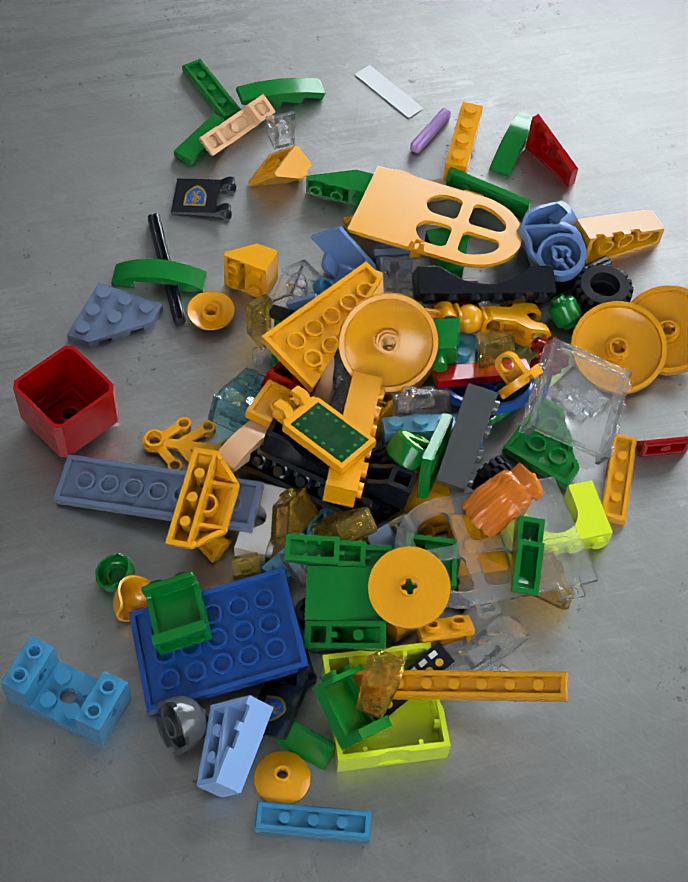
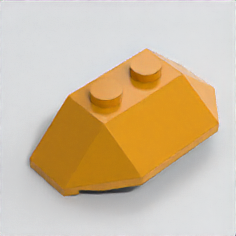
[165,447,240,550]

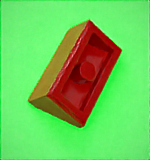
[636,436,688,457]

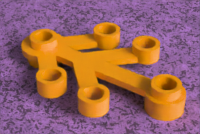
[142,417,229,471]

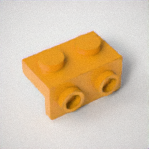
[416,614,475,650]

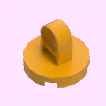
[495,351,544,400]

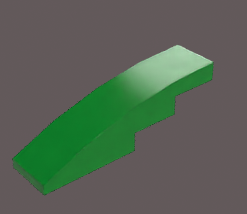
[236,78,326,108]
[284,534,392,568]

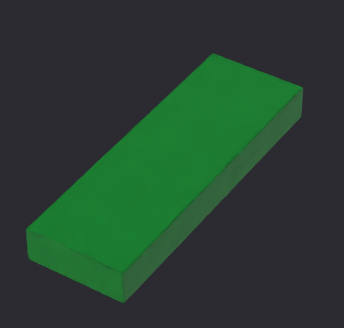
[174,113,226,166]

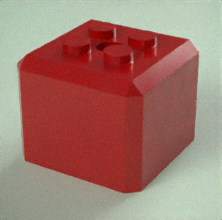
[13,346,119,457]

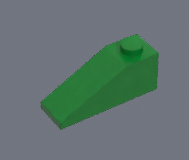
[304,621,387,653]

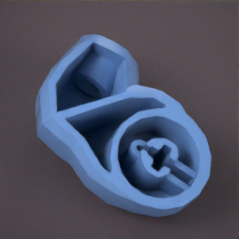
[517,201,587,282]

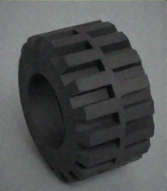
[572,263,634,317]

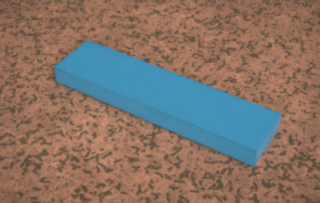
[254,801,372,843]

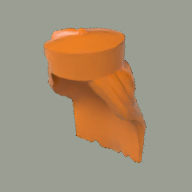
[461,462,544,538]

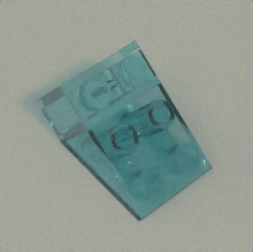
[207,368,265,432]

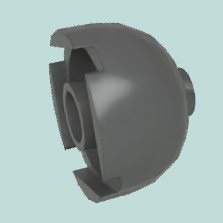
[156,696,208,755]

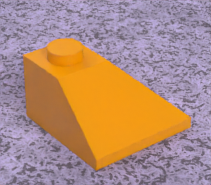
[248,145,312,186]

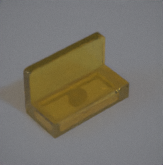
[246,293,271,351]

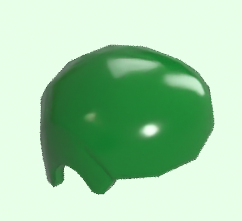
[95,552,135,593]

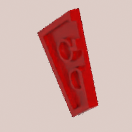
[526,114,578,187]

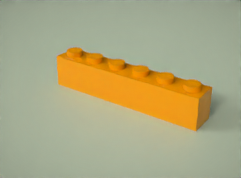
[322,371,385,508]

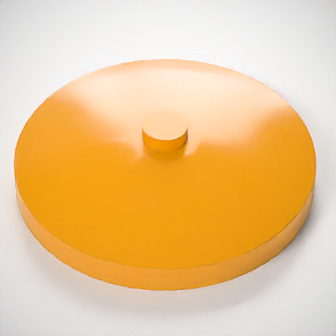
[630,285,688,376]
[338,292,438,392]
[570,301,667,395]

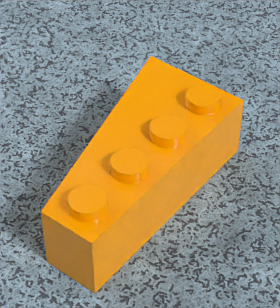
[575,209,665,266]

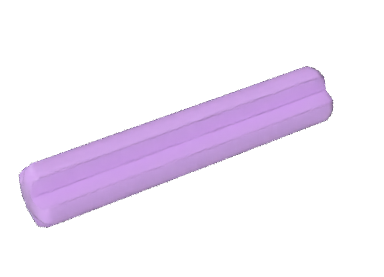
[410,108,451,154]

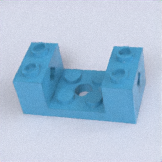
[0,636,132,747]

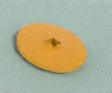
[368,546,451,629]

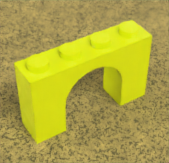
[500,480,613,563]

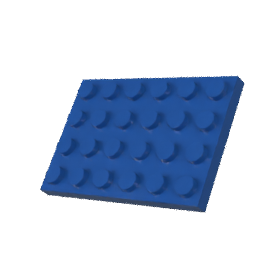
[129,567,310,715]

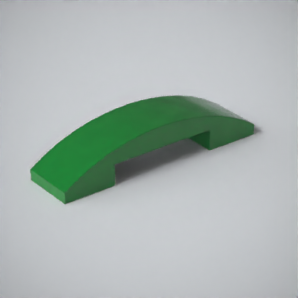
[489,112,533,178]
[111,259,207,293]

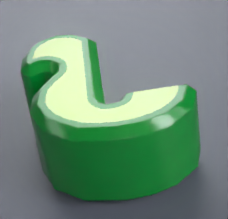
[386,429,430,472]

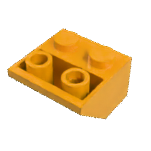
[223,243,278,300]

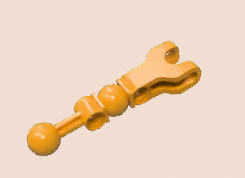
[425,301,551,348]

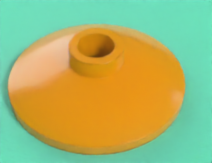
[187,291,235,330]
[254,751,311,804]

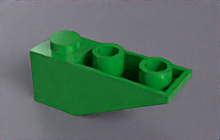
[306,170,374,206]

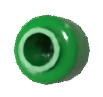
[548,294,583,330]

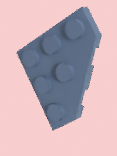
[67,283,163,348]

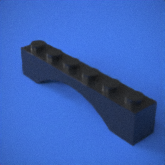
[411,266,556,304]
[261,417,419,510]

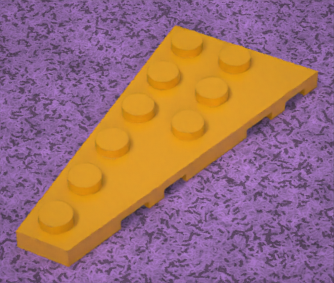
[260,261,383,393]

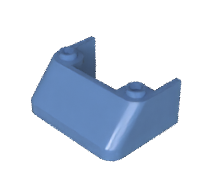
[286,226,378,311]

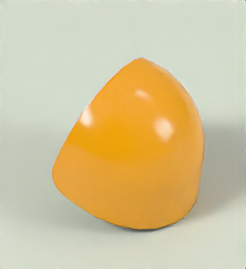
[113,575,150,622]

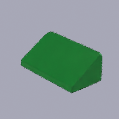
[277,720,335,770]

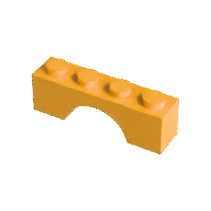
[443,101,483,181]

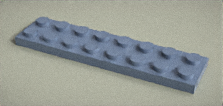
[53,454,264,533]

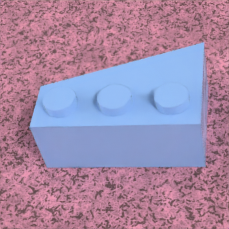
[196,695,274,797]

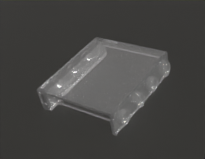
[519,338,632,465]

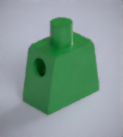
[432,318,461,372]

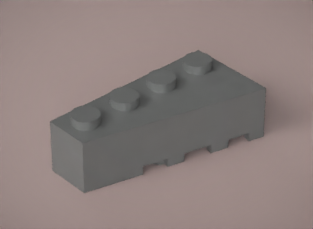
[435,383,500,493]

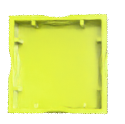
[321,642,451,772]

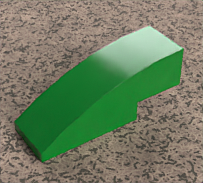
[511,515,545,596]

